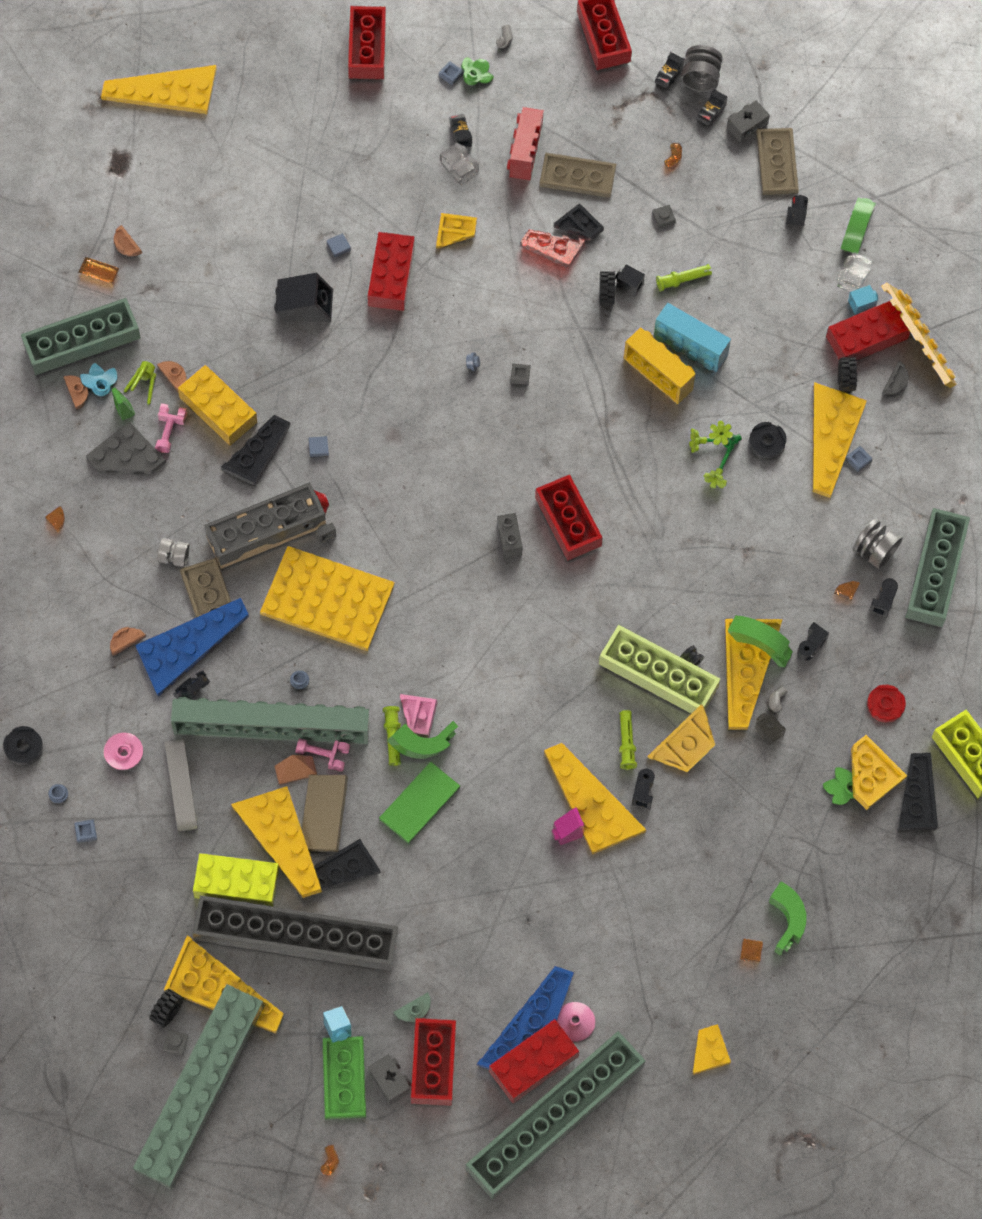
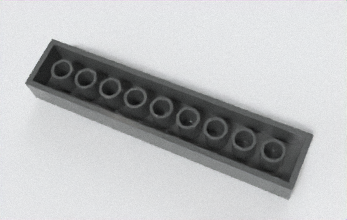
[192,896,398,971]

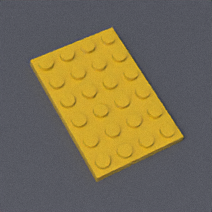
[260,546,395,651]

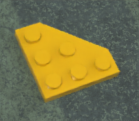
[851,735,907,810]

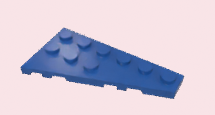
[135,598,249,697]
[477,966,574,1070]

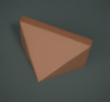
[275,755,317,785]

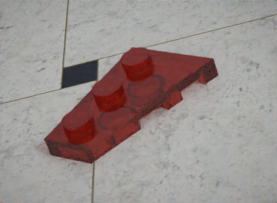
[520,229,585,269]

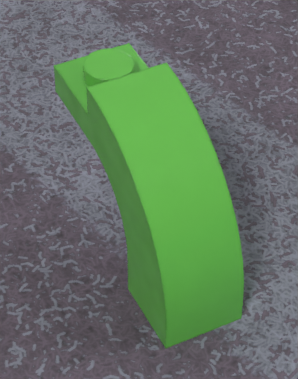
[840,197,876,254]
[728,615,793,667]
[387,721,458,759]
[768,881,806,956]

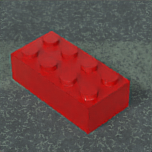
[577,0,632,70]
[348,6,386,79]
[368,232,415,311]
[826,301,910,361]
[535,474,603,561]
[411,1018,456,1106]
[489,1019,579,1104]

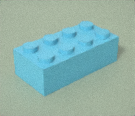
[654,303,731,372]

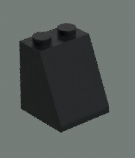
[274,272,333,322]

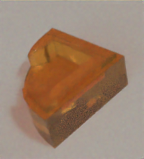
[45,506,65,533]
[834,581,860,601]

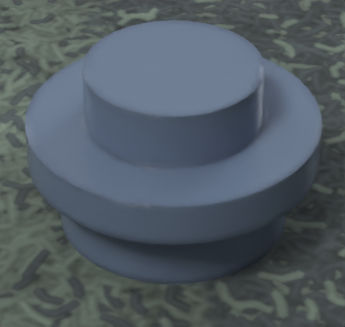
[466,352,480,371]
[290,670,309,690]
[48,784,68,804]

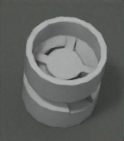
[157,538,190,567]

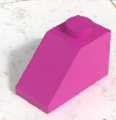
[551,807,584,846]

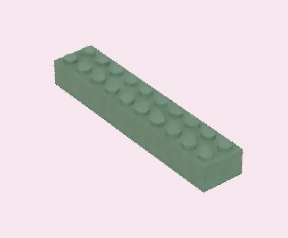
[171,697,370,744]
[133,984,265,1190]
[465,1031,646,1200]

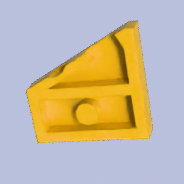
[436,213,477,249]
[693,1024,731,1075]

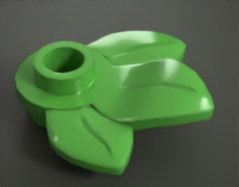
[461,57,494,85]
[823,767,855,805]

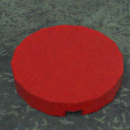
[867,684,906,723]

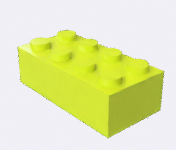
[932,710,982,799]
[193,853,279,907]

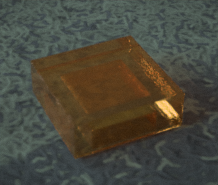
[740,938,763,963]

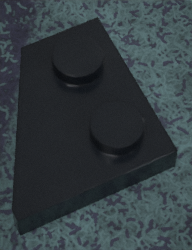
[553,203,604,241]

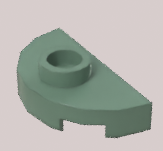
[393,992,431,1023]

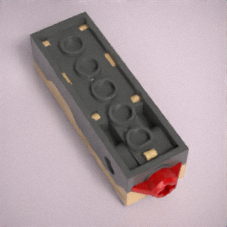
[204,482,329,569]

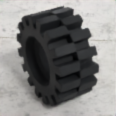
[599,271,616,305]
[838,357,857,391]
[149,988,183,1028]

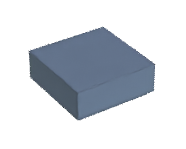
[439,61,464,85]
[326,233,351,258]
[309,436,329,457]
[846,446,873,472]
[74,819,97,843]

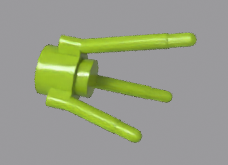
[124,361,157,404]

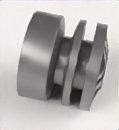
[681,45,723,92]
[853,518,903,569]

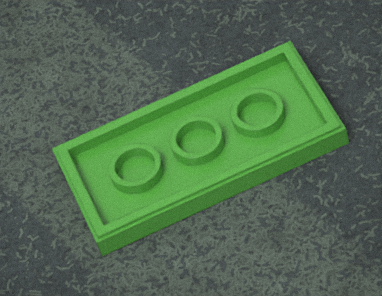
[379,762,460,844]
[323,1036,366,1119]

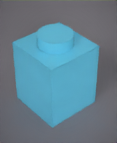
[848,285,878,315]
[323,1006,352,1042]

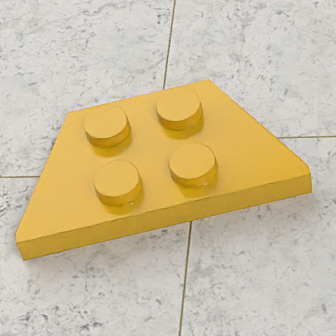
[647,704,716,772]

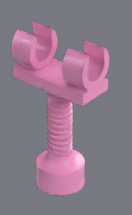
[155,404,187,453]
[295,738,350,772]

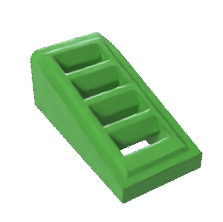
[112,387,135,420]

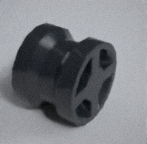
[680,645,704,666]

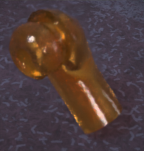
[664,143,682,168]
[320,1145,339,1176]

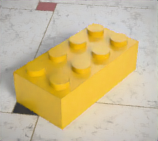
[624,327,696,404]
[178,365,258,446]

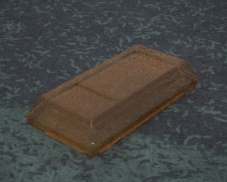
[78,257,119,284]

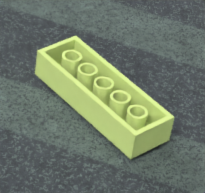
[599,625,720,714]

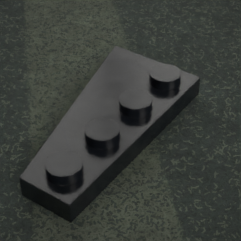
[221,415,291,486]
[898,753,938,830]
[314,839,381,891]

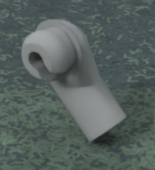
[496,25,513,48]
[768,685,788,713]

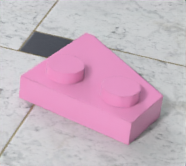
[400,694,438,738]

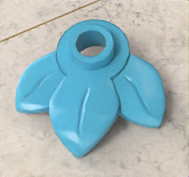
[80,363,117,396]

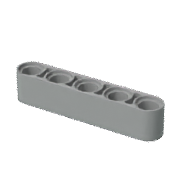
[164,738,198,832]

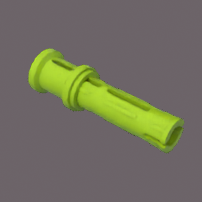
[656,264,712,292]
[382,706,401,766]
[619,710,637,770]

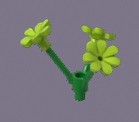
[689,420,742,489]

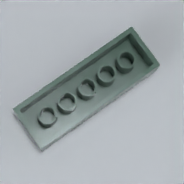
[21,298,141,375]
[905,508,970,627]

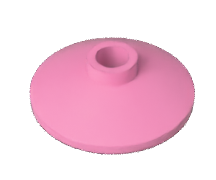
[104,732,143,770]
[557,1002,595,1042]

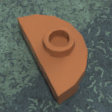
[113,225,142,256]
[157,361,186,393]
[63,375,89,410]
[110,627,146,656]

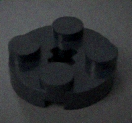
[749,422,787,459]
[173,671,210,699]
[3,726,43,765]

